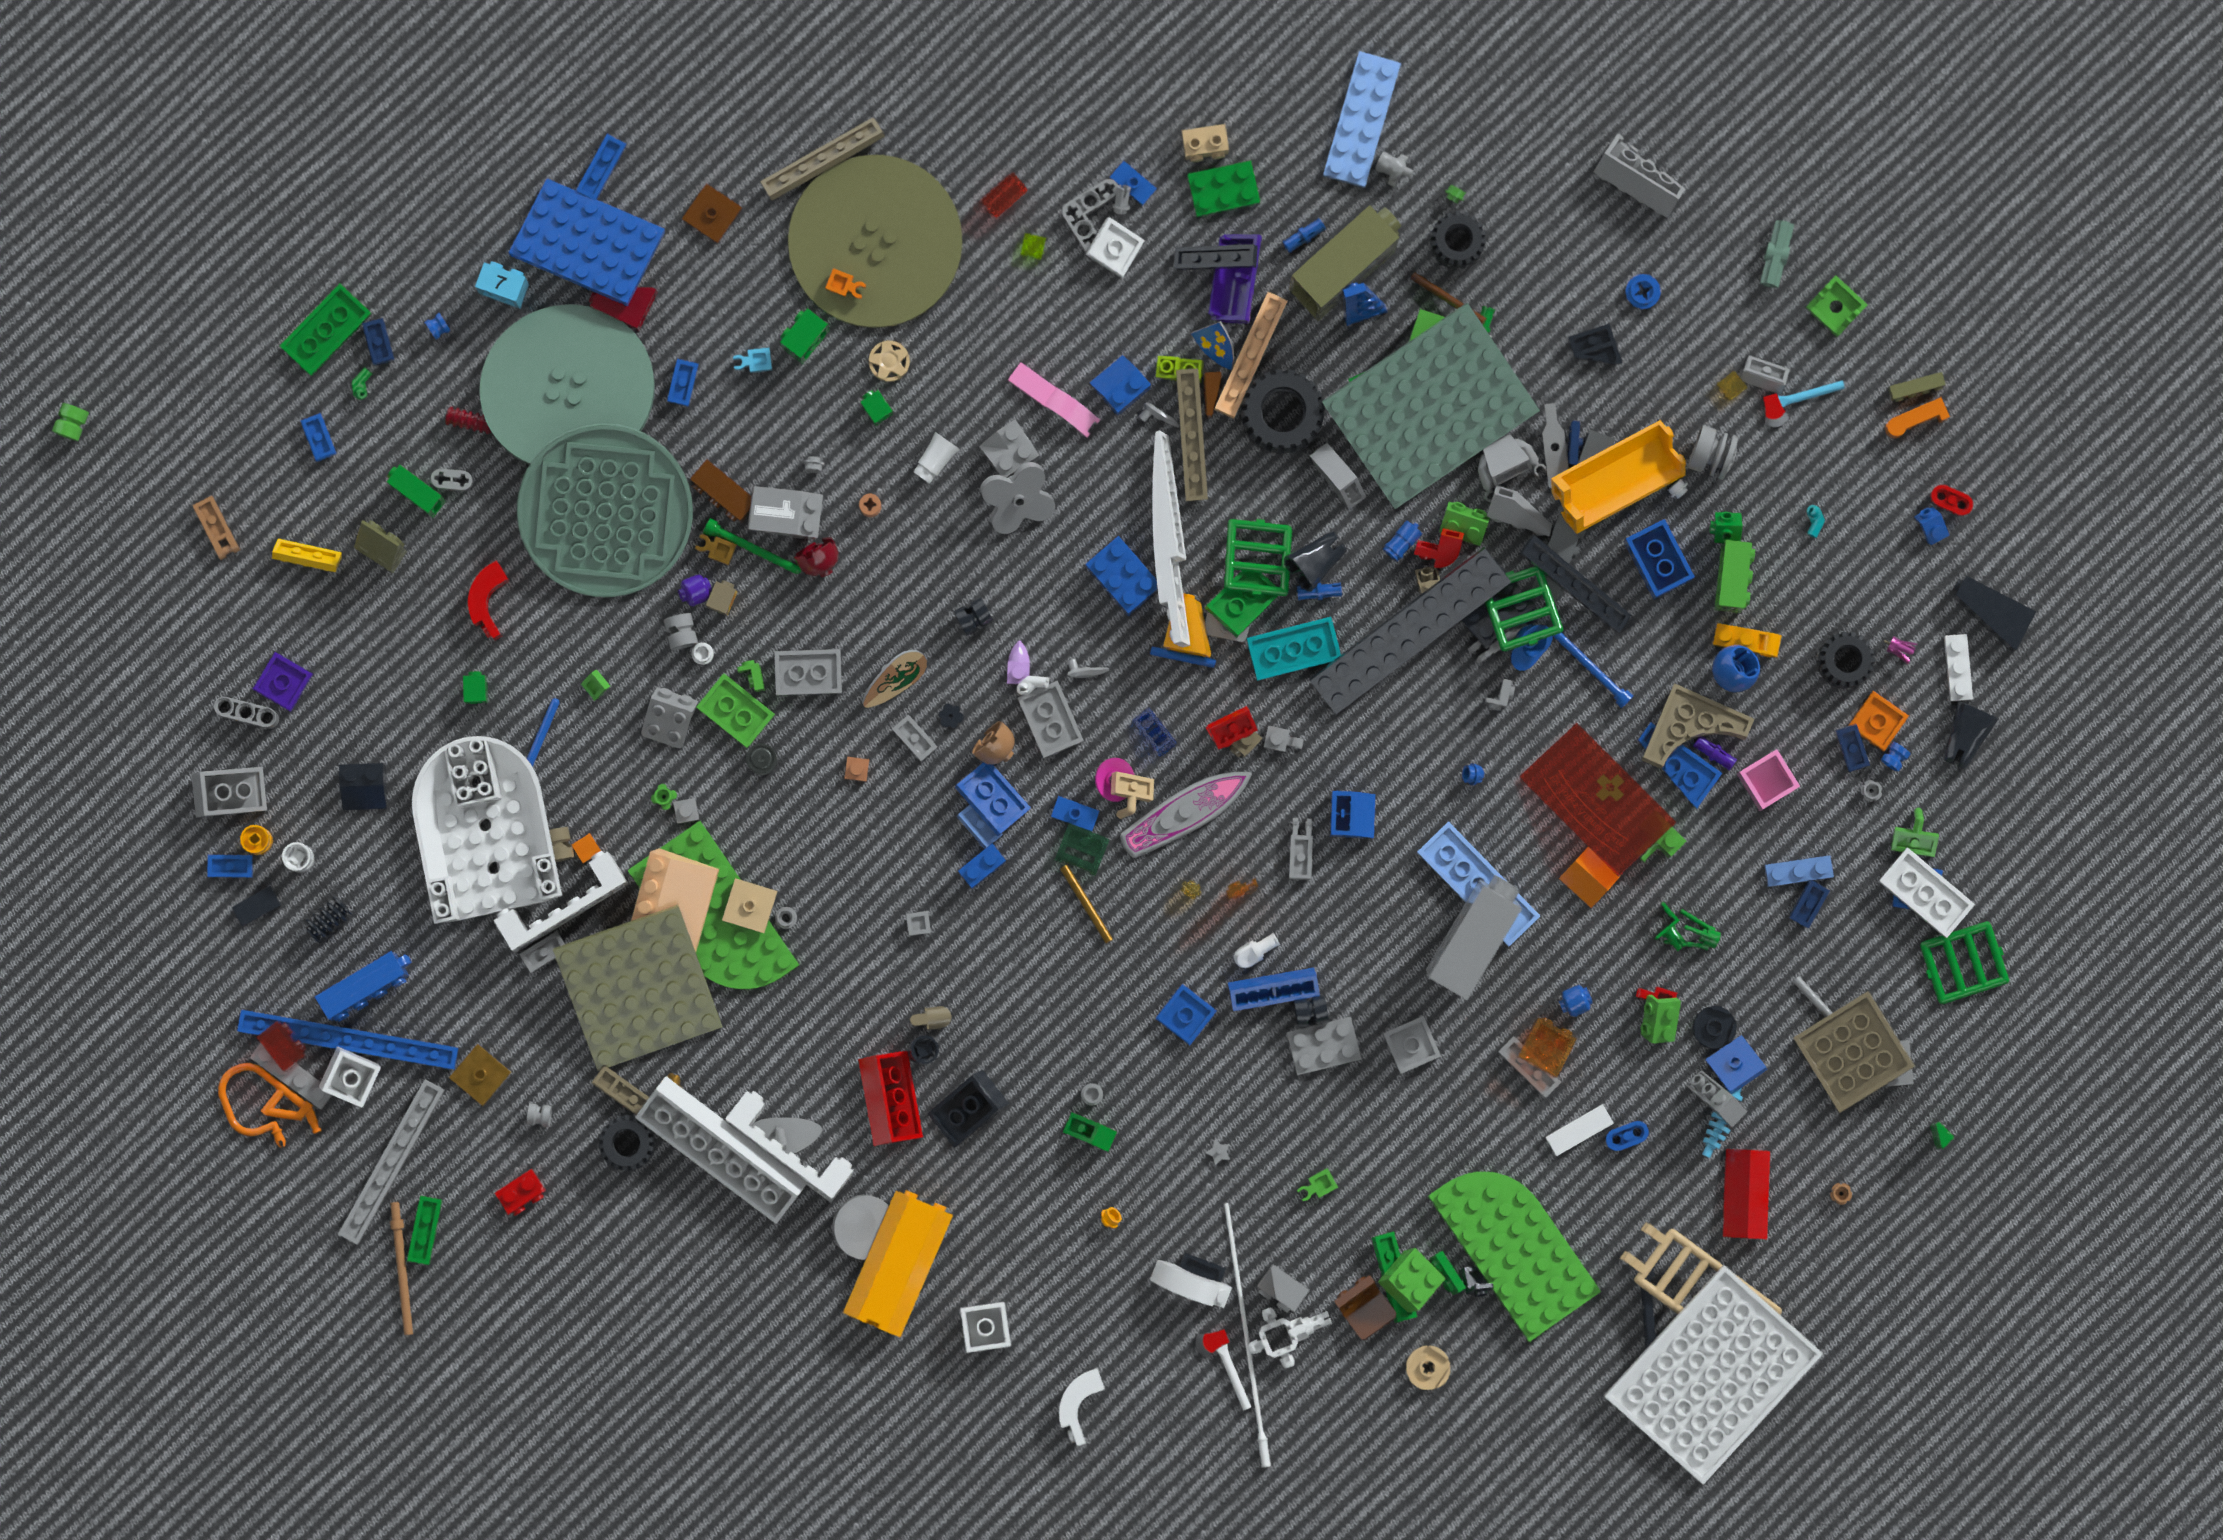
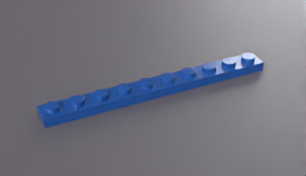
[237,1010,459,1070]

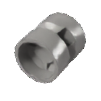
[664,613,698,650]

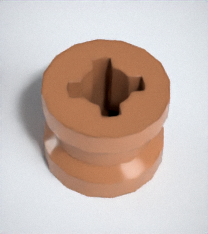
[859,494,881,517]

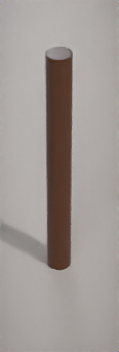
[1410,272,1487,325]

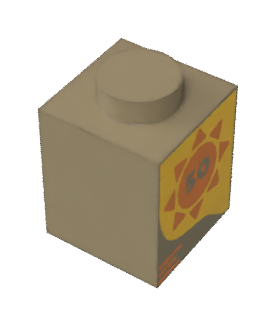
[706,580,737,616]

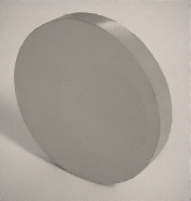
[832,1195,889,1260]

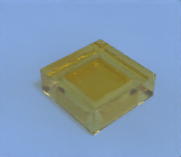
[1716,371,1748,402]

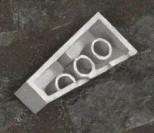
[1594,134,1685,218]

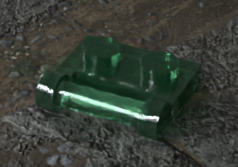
[1055,823,1110,876]

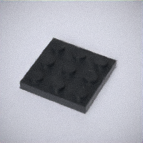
[1461,559,1536,649]

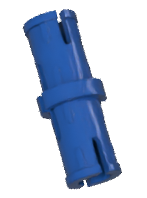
[1282,218,1326,253]
[1297,582,1342,600]

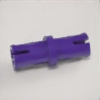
[1693,736,1737,771]

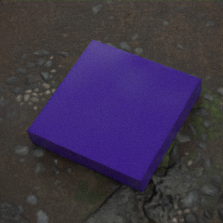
[253,652,314,712]

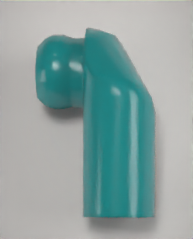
[1806,505,1825,538]

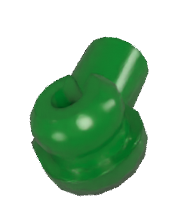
[351,367,372,400]

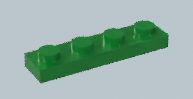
[1371,1231,1417,1323]

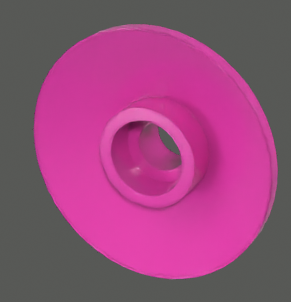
[1095,758,1134,802]

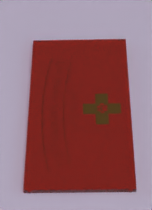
[1519,723,1676,877]

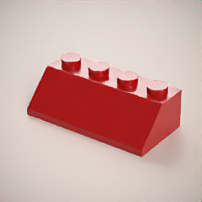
[858,1051,923,1146]

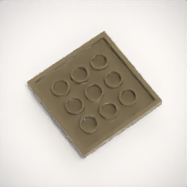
[1793,991,1916,1113]

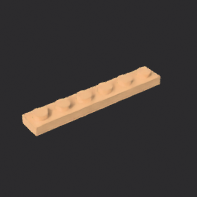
[1214,292,1287,419]

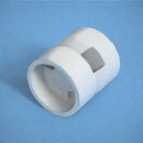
[282,842,314,873]

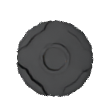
[1692,1006,1737,1050]

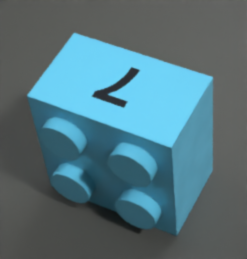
[475,261,529,309]

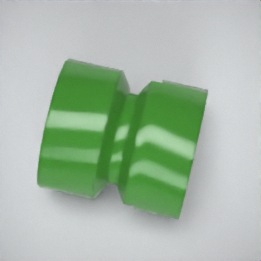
[52,403,89,441]

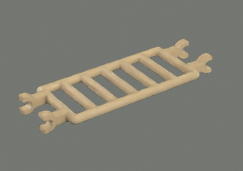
[1620,1222,1782,1315]

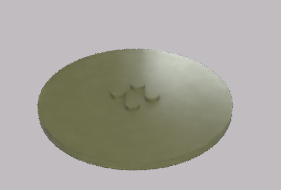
[788,155,962,328]

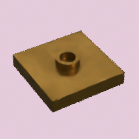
[449,1044,512,1106]

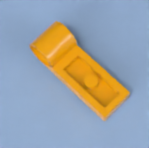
[1713,623,1782,658]

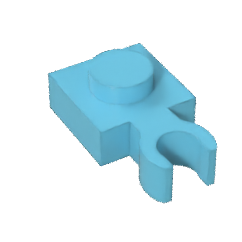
[733,348,772,373]

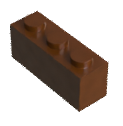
[690,459,752,523]

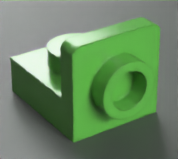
[737,660,765,692]

